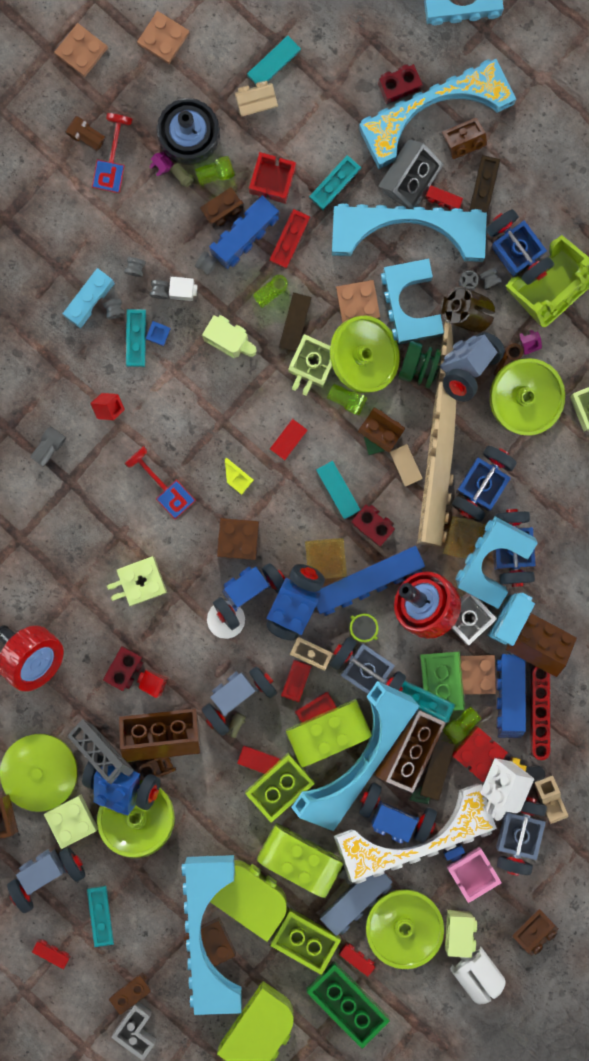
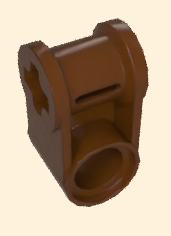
[138,757,177,780]

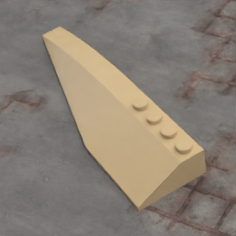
[417,319,456,547]

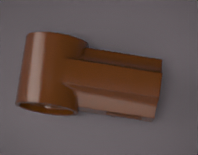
[65,116,106,151]
[493,343,523,376]

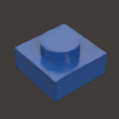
[146,321,171,347]
[443,843,465,862]

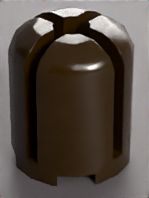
[441,286,495,333]

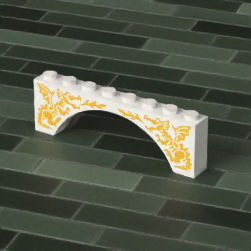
[334,784,497,884]

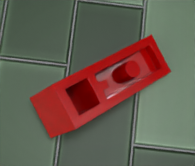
[137,670,168,698]

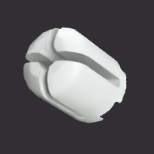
[450,946,505,1004]

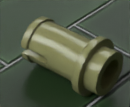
[170,163,194,187]
[226,712,246,738]

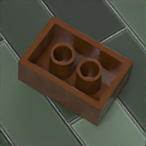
[506,613,577,677]

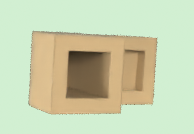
[535,776,568,824]

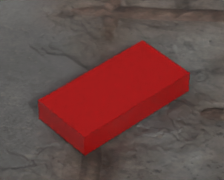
[270,419,308,461]
[281,660,312,702]
[295,692,337,723]
[237,745,280,774]

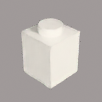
[169,277,198,301]

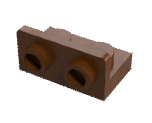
[442,117,487,159]
[200,187,244,228]
[358,407,405,453]
[512,909,559,956]
[109,972,151,1015]

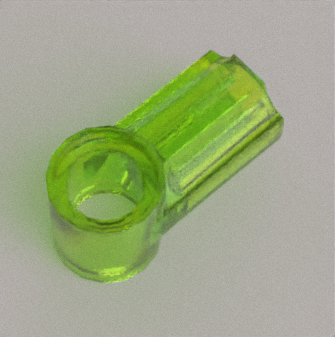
[195,156,235,186]
[252,275,289,308]
[327,384,368,416]
[442,706,482,745]

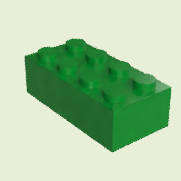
[307,961,390,1049]

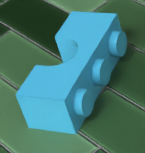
[62,268,115,329]

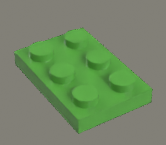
[421,651,465,711]

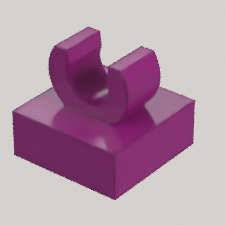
[150,152,175,176]
[520,329,542,355]

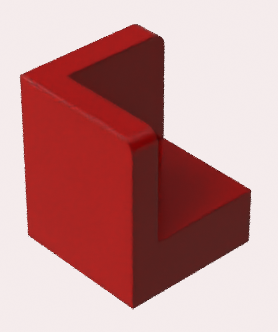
[90,393,125,421]

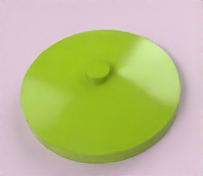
[330,316,400,393]
[490,358,565,435]
[0,734,78,812]
[97,780,175,858]
[366,889,444,969]

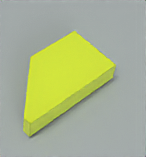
[225,458,254,495]

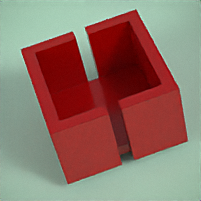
[249,152,296,204]
[452,726,508,782]

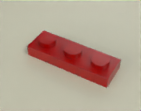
[269,209,310,269]

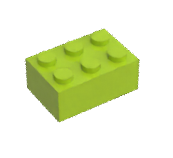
[245,752,315,823]
[270,908,341,975]

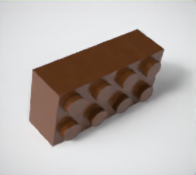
[119,708,201,762]
[373,709,446,793]

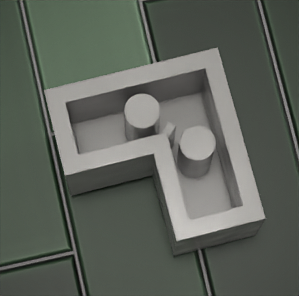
[111,1002,156,1060]

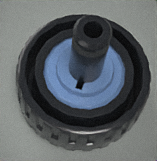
[157,98,220,165]

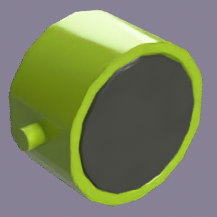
[349,613,379,642]

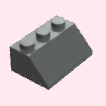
[378,139,444,210]

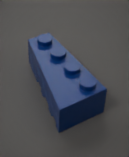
[209,195,279,269]
[496,654,526,738]

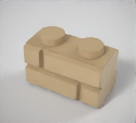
[235,81,278,117]
[290,637,333,671]

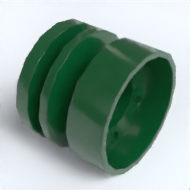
[398,341,442,388]

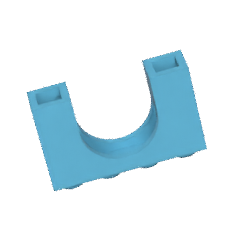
[424,0,504,25]
[381,259,444,345]
[455,517,538,609]
[487,593,535,646]

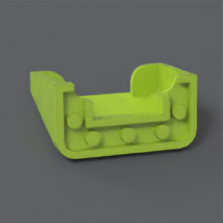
[506,235,589,327]

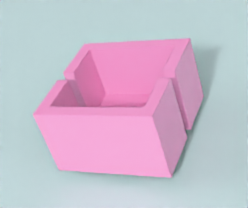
[446,846,502,903]

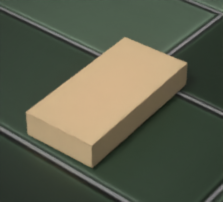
[390,444,423,487]

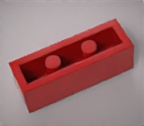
[425,185,463,211]
[32,939,71,970]
[339,943,375,977]

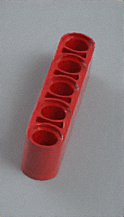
[530,666,550,760]

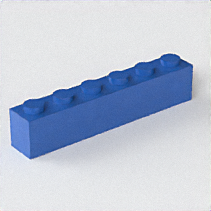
[316,546,425,616]

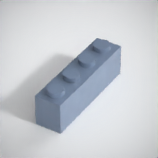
[320,872,392,936]

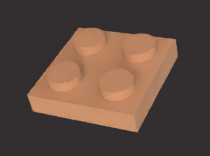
[137,11,189,64]
[54,23,108,77]
[336,280,380,323]
[460,655,496,694]

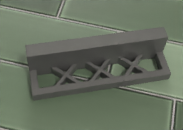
[68,719,134,784]

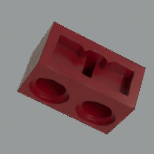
[378,64,423,105]
[351,505,395,547]
[103,646,144,691]

